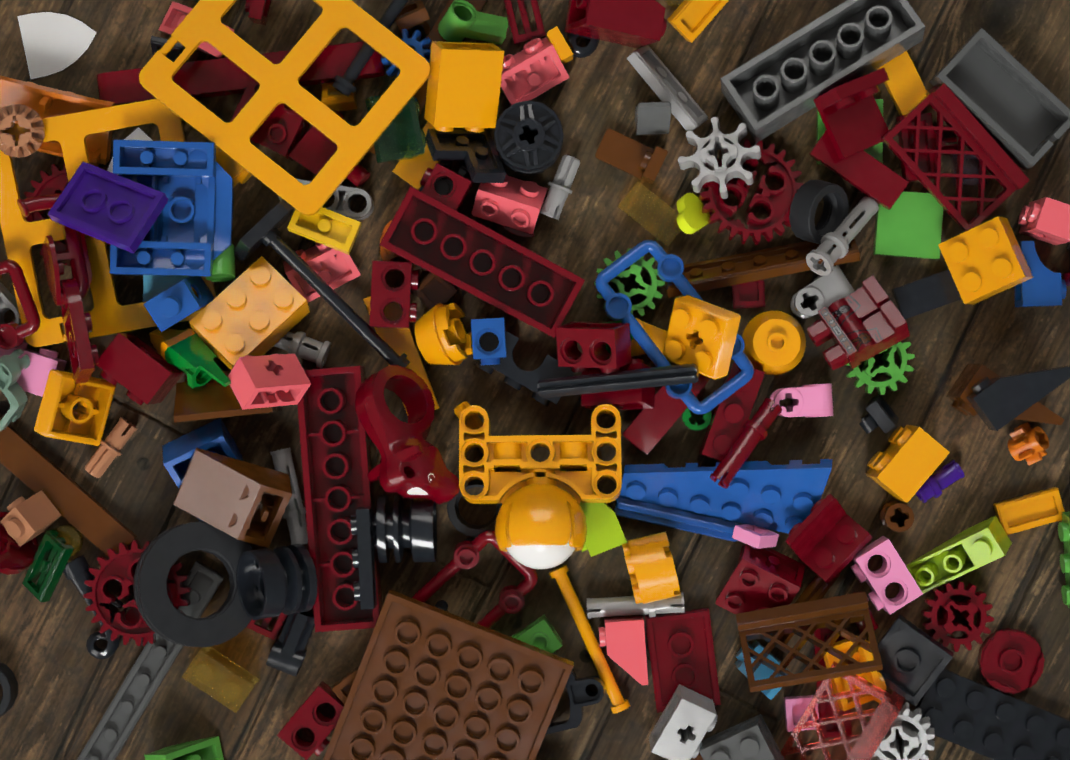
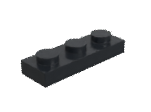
[351,506,377,610]

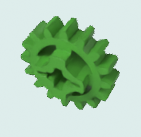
[594,248,665,317]
[846,341,915,395]

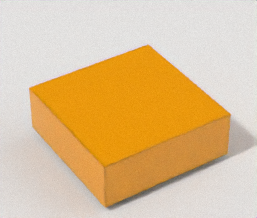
[546,26,573,65]

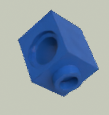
[471,317,507,366]

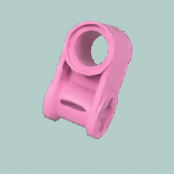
[769,383,834,418]

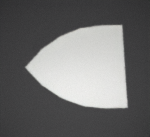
[17,12,97,79]

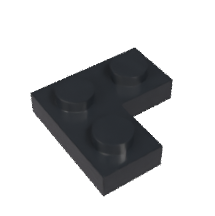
[425,129,507,183]

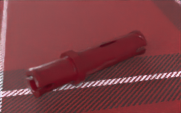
[710,398,782,489]

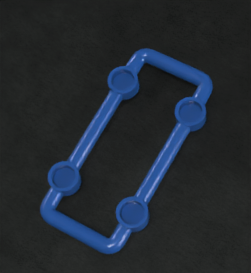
[595,240,754,415]

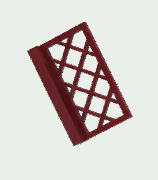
[881,83,1030,232]

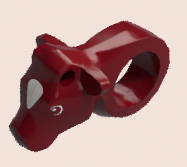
[355,365,460,504]

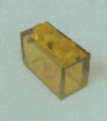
[182,646,260,713]

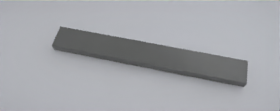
[77,560,225,760]

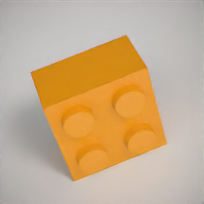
[938,216,1034,305]
[866,425,950,503]

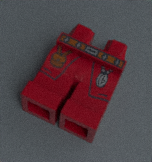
[807,275,910,370]

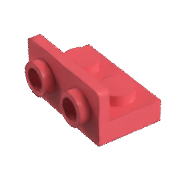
[501,37,570,106]
[283,242,361,303]

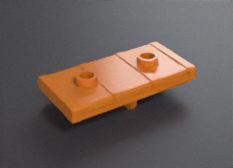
[0,75,115,166]

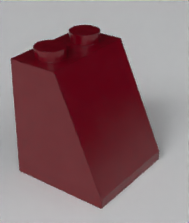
[565,0,667,48]

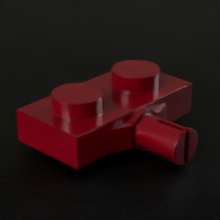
[896,113,958,181]

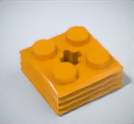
[663,295,741,380]
[34,369,116,446]

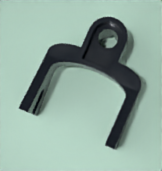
[545,669,605,735]

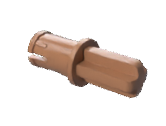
[85,417,138,478]

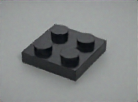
[877,615,954,706]

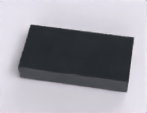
[892,269,962,319]

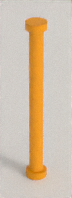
[549,565,630,714]

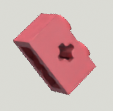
[1018,197,1070,245]
[228,353,311,410]

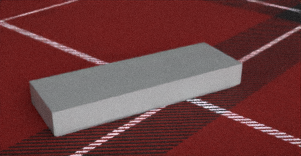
[626,45,708,131]

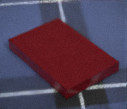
[644,608,721,713]

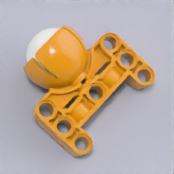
[459,404,622,569]

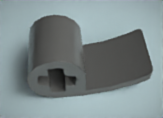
[635,102,671,135]

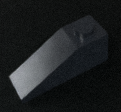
[966,366,1070,431]

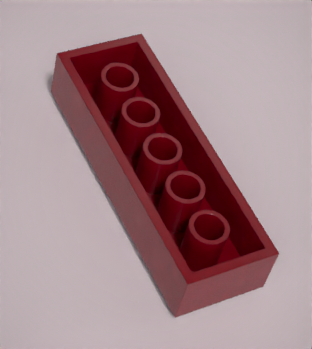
[380,186,585,338]

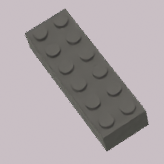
[720,0,925,143]

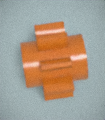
[1007,422,1049,466]

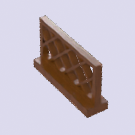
[735,591,883,693]

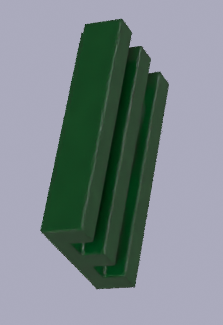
[22,530,74,602]

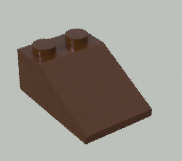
[946,364,1065,425]

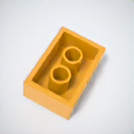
[189,256,310,370]

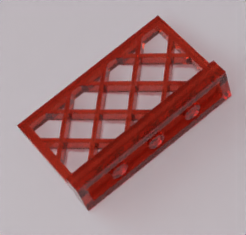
[780,662,905,760]

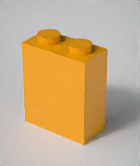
[424,41,504,133]

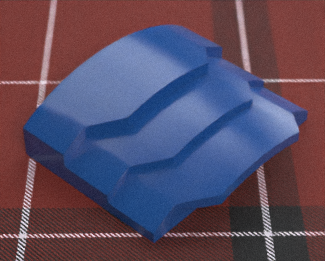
[110,140,233,277]

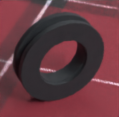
[133,521,253,647]

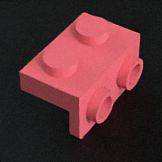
[472,174,548,234]

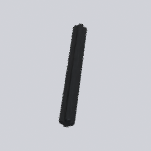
[537,363,699,398]

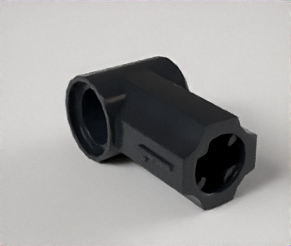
[266,611,315,677]

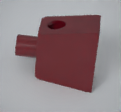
[288,109,371,188]

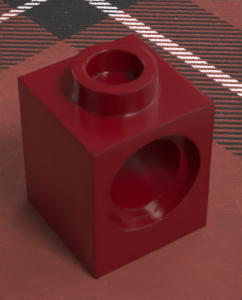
[420,163,473,212]

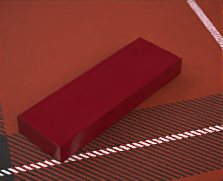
[809,129,909,210]

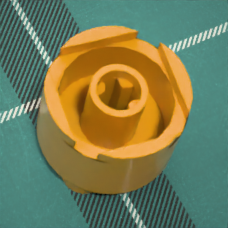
[622,531,681,604]

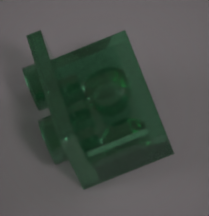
[365,95,426,163]

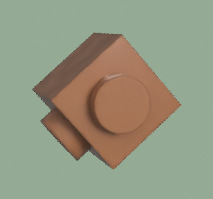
[0,490,62,547]

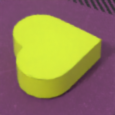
[676,193,711,234]

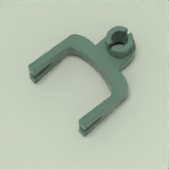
[0,349,31,432]

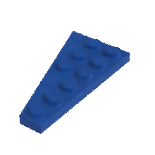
[619,459,832,534]

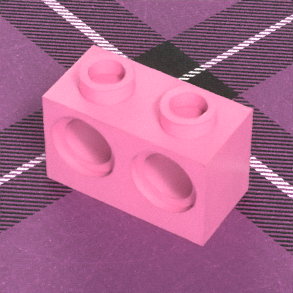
[851,536,923,615]

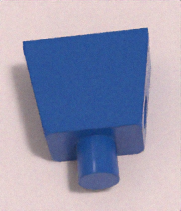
[144,276,215,332]

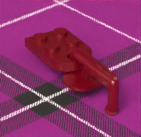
[17,193,99,384]

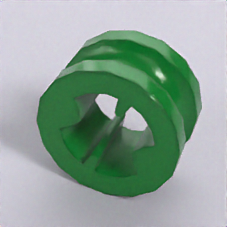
[682,407,712,431]

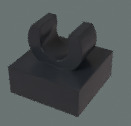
[859,394,899,434]

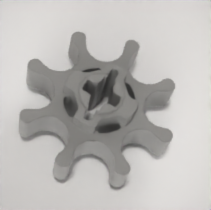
[678,117,761,199]

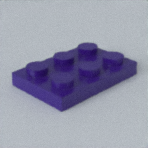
[48,162,169,254]

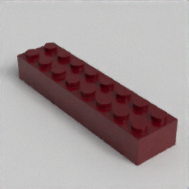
[297,366,383,632]

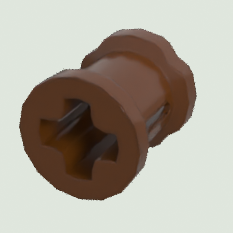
[879,501,914,532]

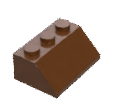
[174,371,282,423]

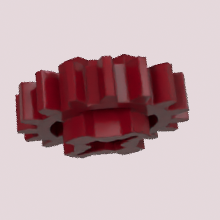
[921,580,994,652]

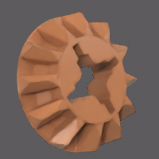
[0,104,45,158]

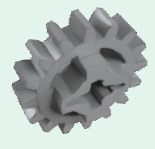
[864,701,935,760]

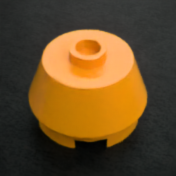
[415,303,473,365]
[742,311,806,375]

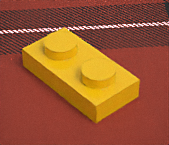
[287,207,362,255]

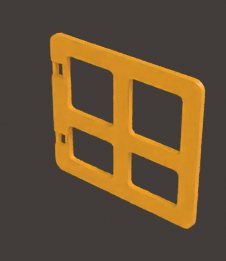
[139,0,430,216]
[0,99,216,347]

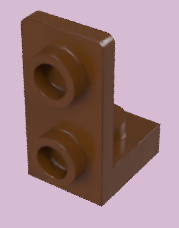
[595,129,668,185]

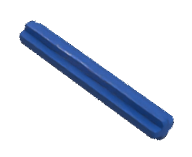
[614,497,740,542]

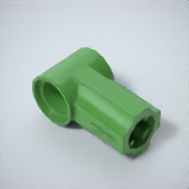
[438,0,508,45]

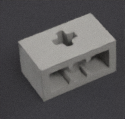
[649,684,718,760]

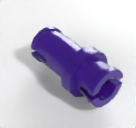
[916,460,965,503]

